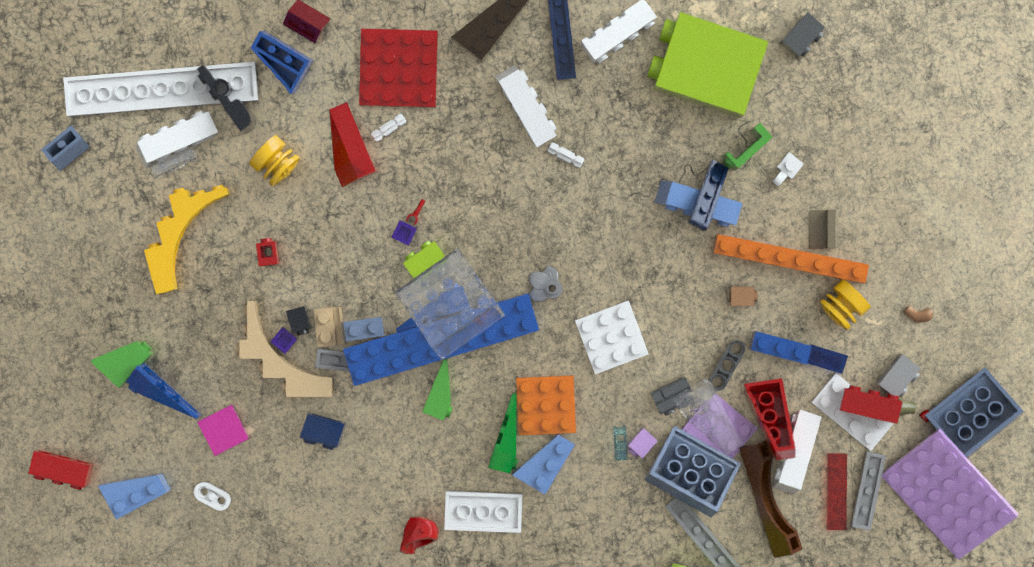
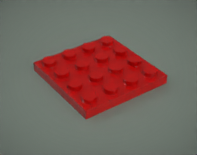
[359,28,438,108]

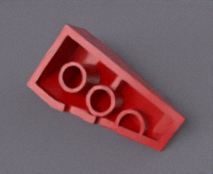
[329,102,377,187]

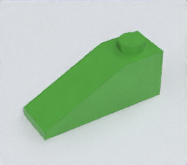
[422,359,453,421]

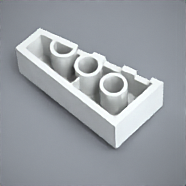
[580,0,657,64]
[494,66,557,147]
[136,111,218,169]
[772,410,822,494]

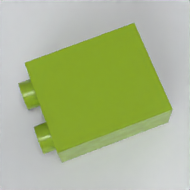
[647,12,769,118]

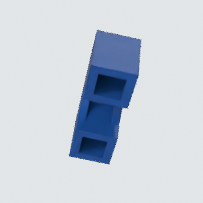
[749,331,812,365]

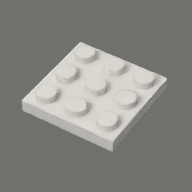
[575,300,649,374]

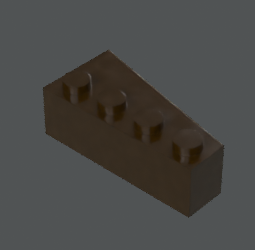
[451,0,529,63]

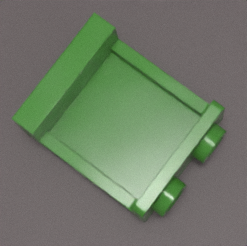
[722,123,773,170]

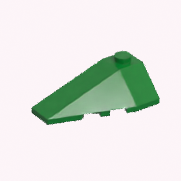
[488,392,519,473]

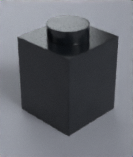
[286,306,312,336]

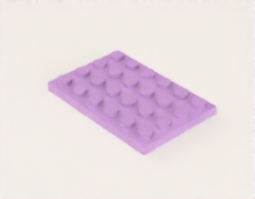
[882,428,1018,560]

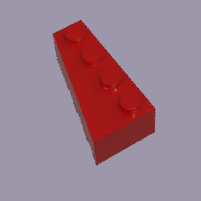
[744,378,796,461]

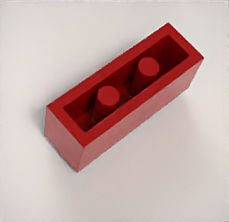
[839,385,903,424]
[28,450,94,490]

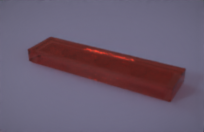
[826,453,847,530]

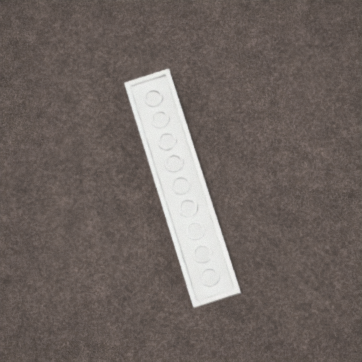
[63,62,259,117]

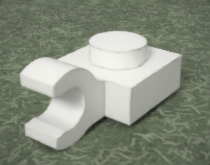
[772,152,804,186]

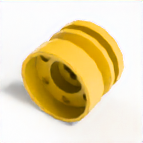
[249,135,300,187]
[819,279,871,330]

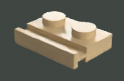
[314,306,346,347]

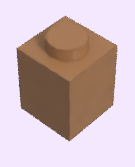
[729,287,758,306]

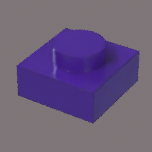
[392,220,417,246]
[271,327,298,354]

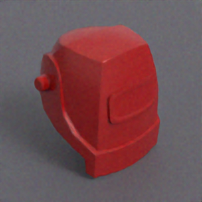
[400,516,439,555]

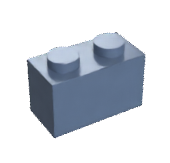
[41,126,90,171]
[341,317,384,341]

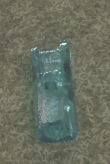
[613,425,628,461]

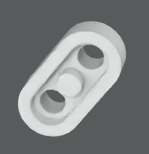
[194,482,231,511]

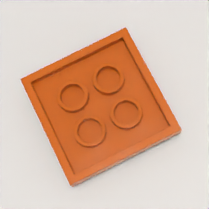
[516,375,576,435]

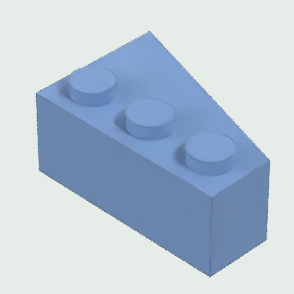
[512,434,575,494]
[98,473,171,520]

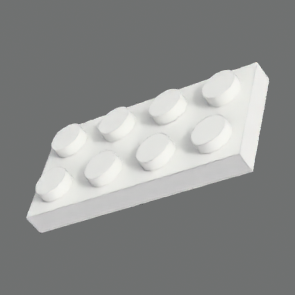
[811,373,894,451]
[444,491,522,533]

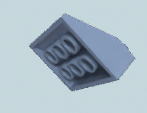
[925,368,1024,459]
[644,426,741,517]

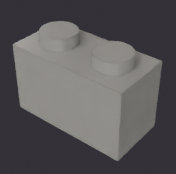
[875,354,921,398]

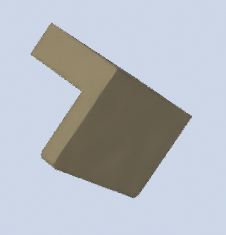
[809,210,836,248]

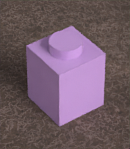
[627,427,657,458]

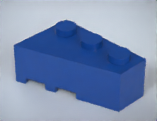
[251,31,314,94]

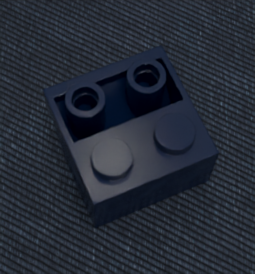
[300,413,346,450]

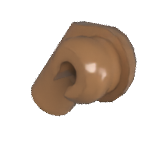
[904,305,933,323]

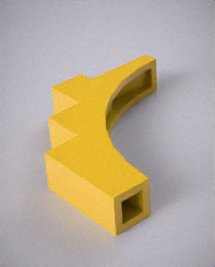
[144,185,231,294]

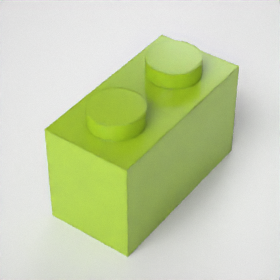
[403,240,448,282]

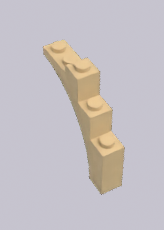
[236,301,334,397]

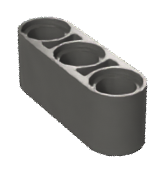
[708,340,745,391]

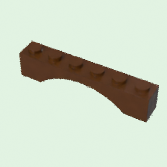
[739,440,803,558]

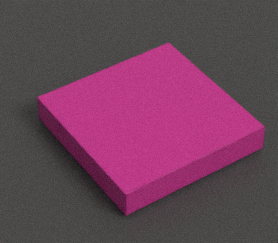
[197,405,249,456]

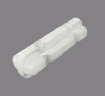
[371,114,406,142]
[547,143,584,168]

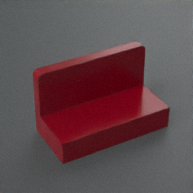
[283,0,330,44]

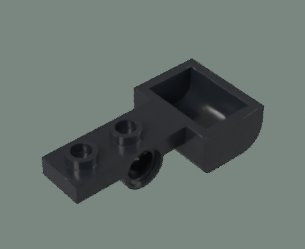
[197,65,256,134]

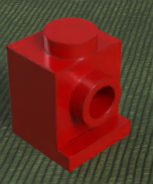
[256,238,280,266]

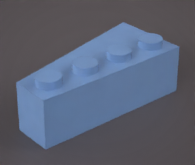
[654,181,743,228]

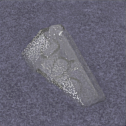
[673,379,743,455]

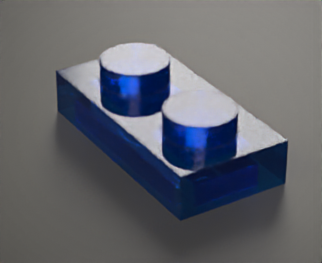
[808,344,848,374]

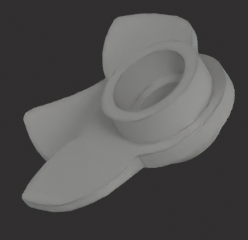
[529,265,563,302]

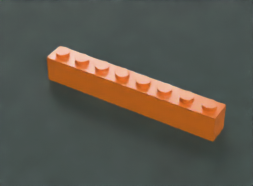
[712,234,869,283]

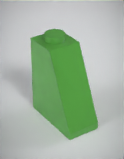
[91,341,153,388]

